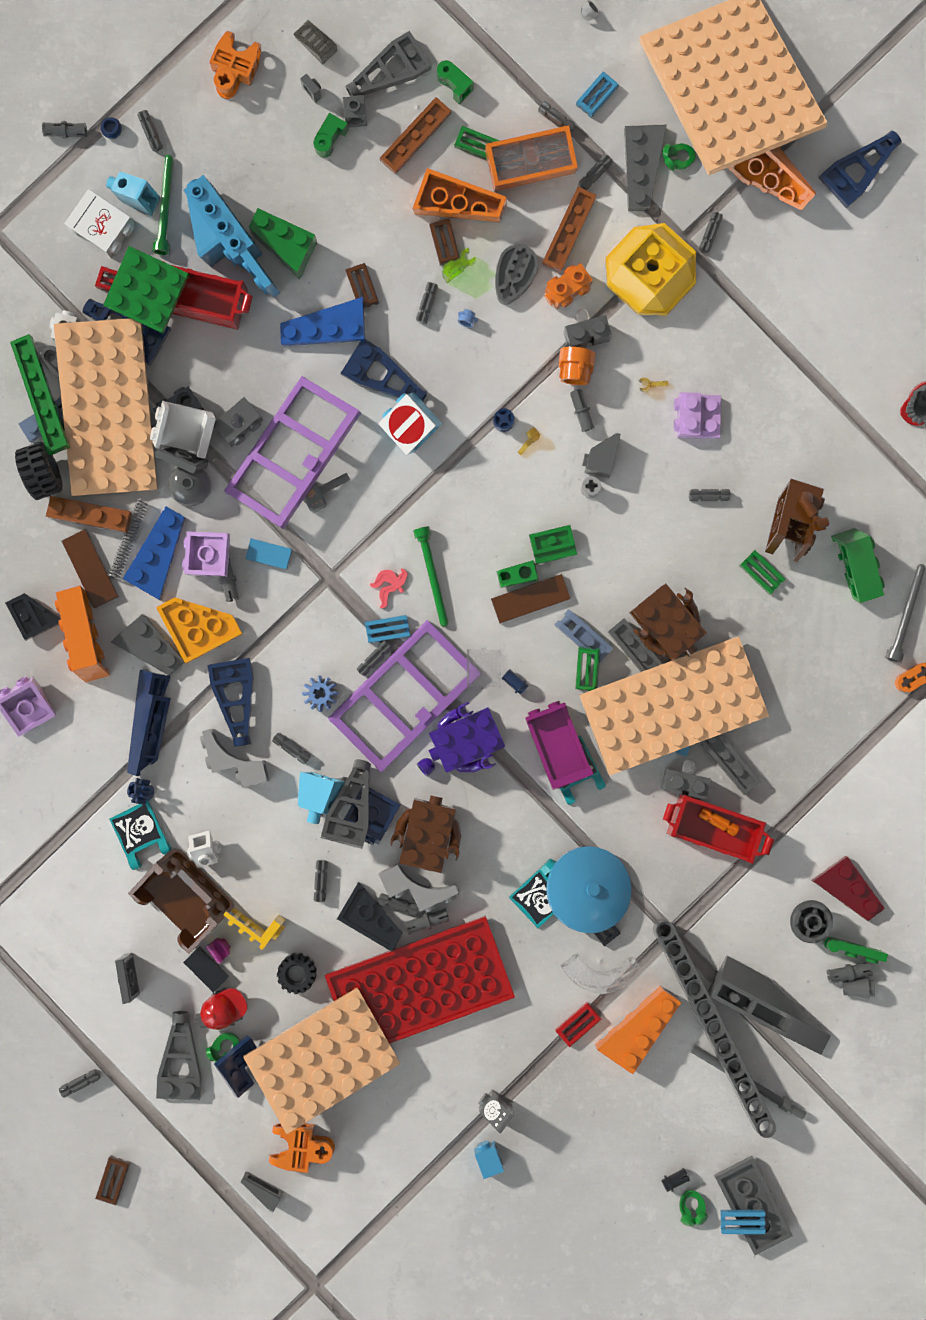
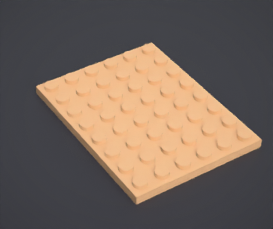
[639,0,827,176]

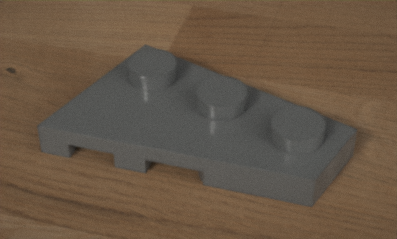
[111,614,185,676]

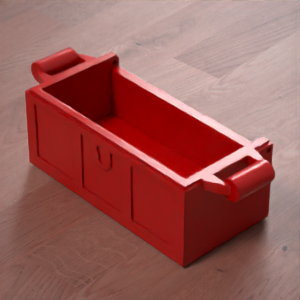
[163,261,253,330]
[662,794,775,864]

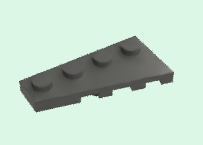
[624,124,667,211]

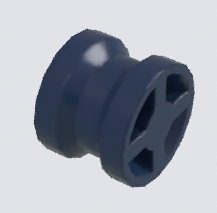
[493,408,515,432]

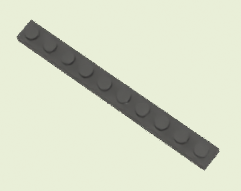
[608,618,761,795]

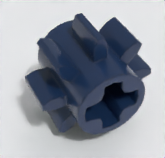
[127,778,154,805]

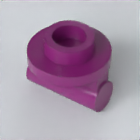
[206,938,231,964]

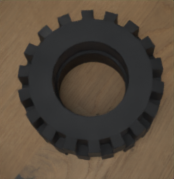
[15,441,63,500]

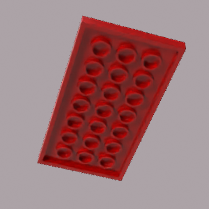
[324,915,515,1044]

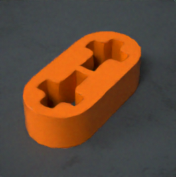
[895,662,926,692]

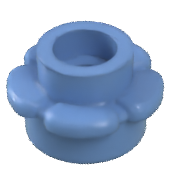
[458,309,478,328]

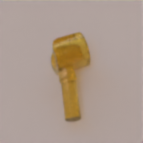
[639,377,668,392]
[517,427,540,455]

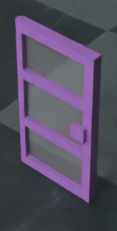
[224,376,361,529]
[328,620,481,772]

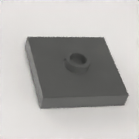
[155,446,209,474]
[115,953,140,1004]

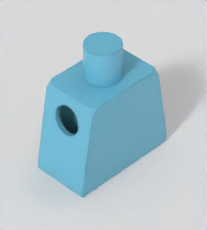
[106,172,161,216]
[298,772,345,824]

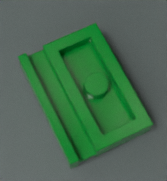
[529,525,577,565]

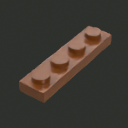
[380,97,452,175]
[542,187,597,273]
[46,496,132,533]

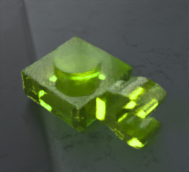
[442,248,476,283]

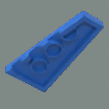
[280,297,365,346]
[123,506,185,601]

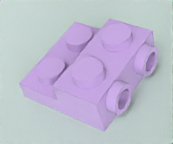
[673,392,721,439]
[182,531,230,577]
[0,676,56,737]

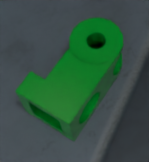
[437,60,474,105]
[313,113,349,157]
[496,560,539,588]

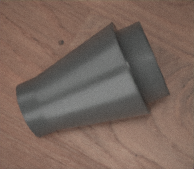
[843,978,875,1000]

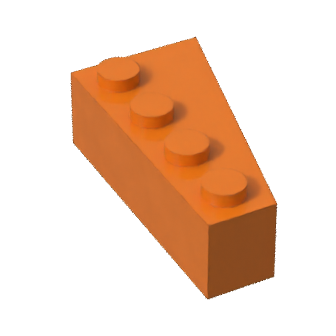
[412,168,507,223]
[55,586,110,683]
[595,986,681,1074]

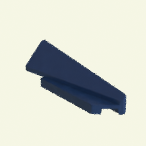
[127,670,171,776]

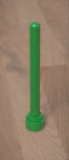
[152,155,173,255]
[413,526,448,627]

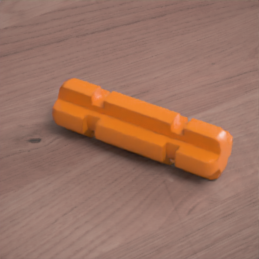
[699,807,740,836]

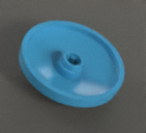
[546,846,631,933]

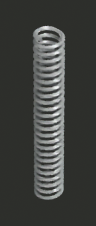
[108,498,148,579]

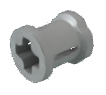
[580,476,601,498]

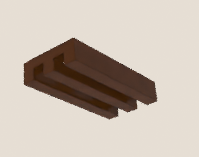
[429,219,460,266]
[345,263,379,308]
[95,1155,131,1206]

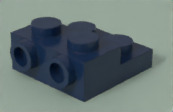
[343,787,401,845]

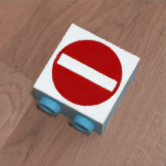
[378,393,442,455]

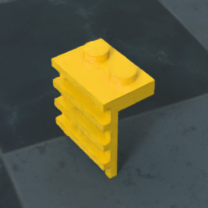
[223,908,286,950]

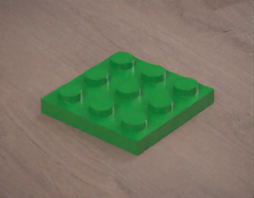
[103,246,189,334]

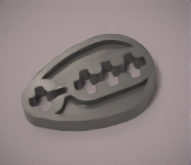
[495,244,538,305]

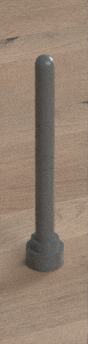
[885,564,926,663]

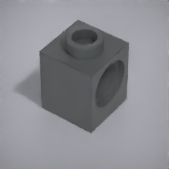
[343,95,367,128]

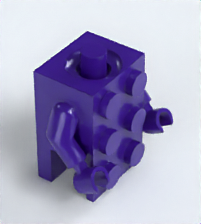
[428,702,506,773]

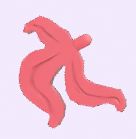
[370,568,408,609]

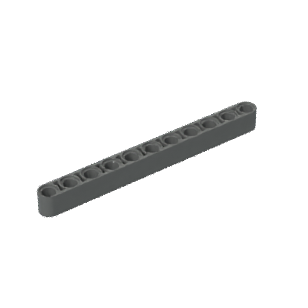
[653,919,776,1138]

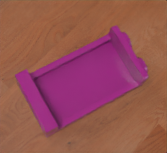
[525,701,593,790]

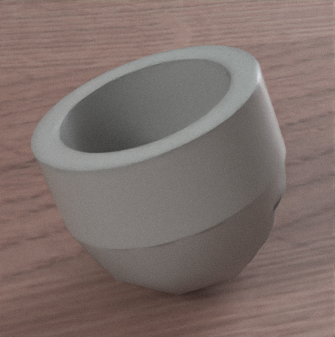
[581,0,599,20]

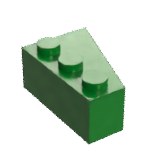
[249,208,317,280]
[831,528,885,603]

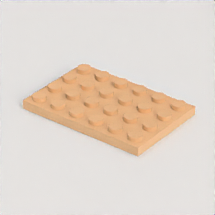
[243,988,400,1134]

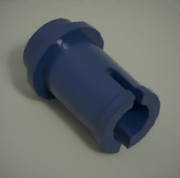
[501,669,529,695]

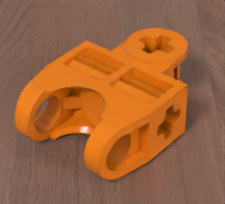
[209,31,261,99]
[269,1123,335,1173]

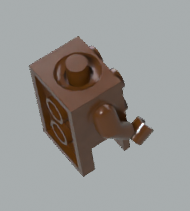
[765,479,829,562]
[629,583,707,662]
[390,795,462,873]

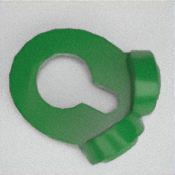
[663,143,695,171]
[206,1032,239,1062]
[679,1190,708,1227]

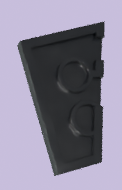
[337,882,403,952]

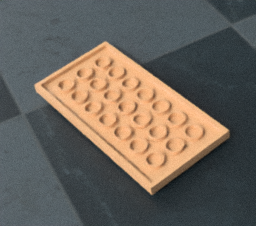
[54,319,158,496]
[579,636,769,776]

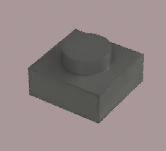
[300,73,322,103]

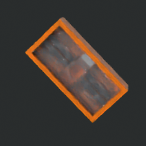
[485,125,578,192]

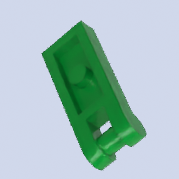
[823,936,888,964]

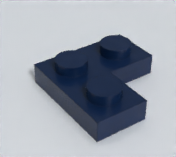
[214,1036,257,1098]

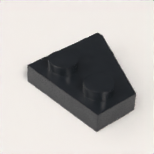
[5,593,61,641]

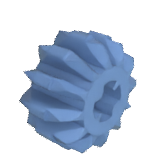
[302,675,339,712]

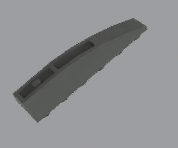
[708,955,831,1055]

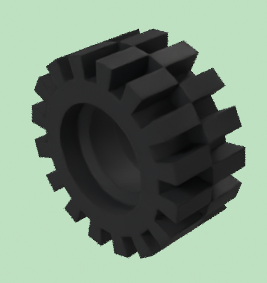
[277,953,317,994]

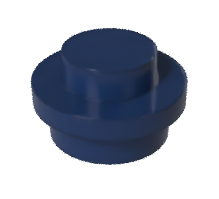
[101,117,122,139]

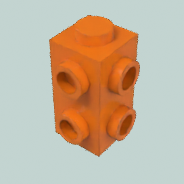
[544,263,593,309]

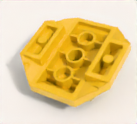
[605,223,696,316]

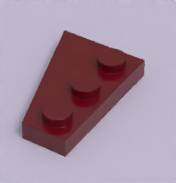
[811,856,885,921]

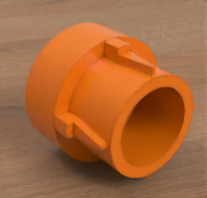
[558,347,596,386]

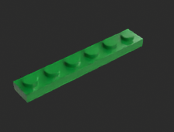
[10,334,70,456]

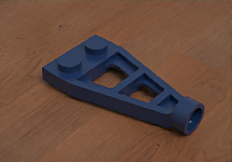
[819,130,902,209]
[82,298,171,365]
[341,339,428,402]
[207,658,254,747]

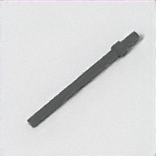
[691,1045,806,1120]

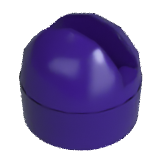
[417,758,435,777]

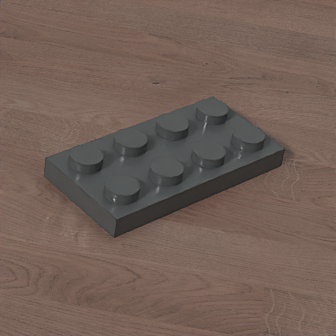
[714,1156,793,1255]

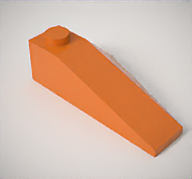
[728,147,817,210]

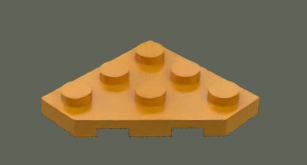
[156,597,243,664]

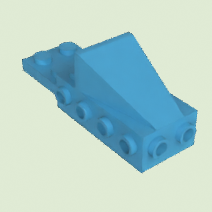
[183,175,281,297]

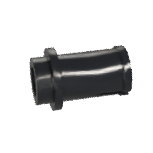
[661,1168,690,1192]

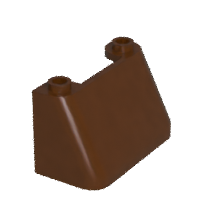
[128,849,234,954]

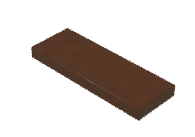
[61,529,119,608]
[491,574,570,624]

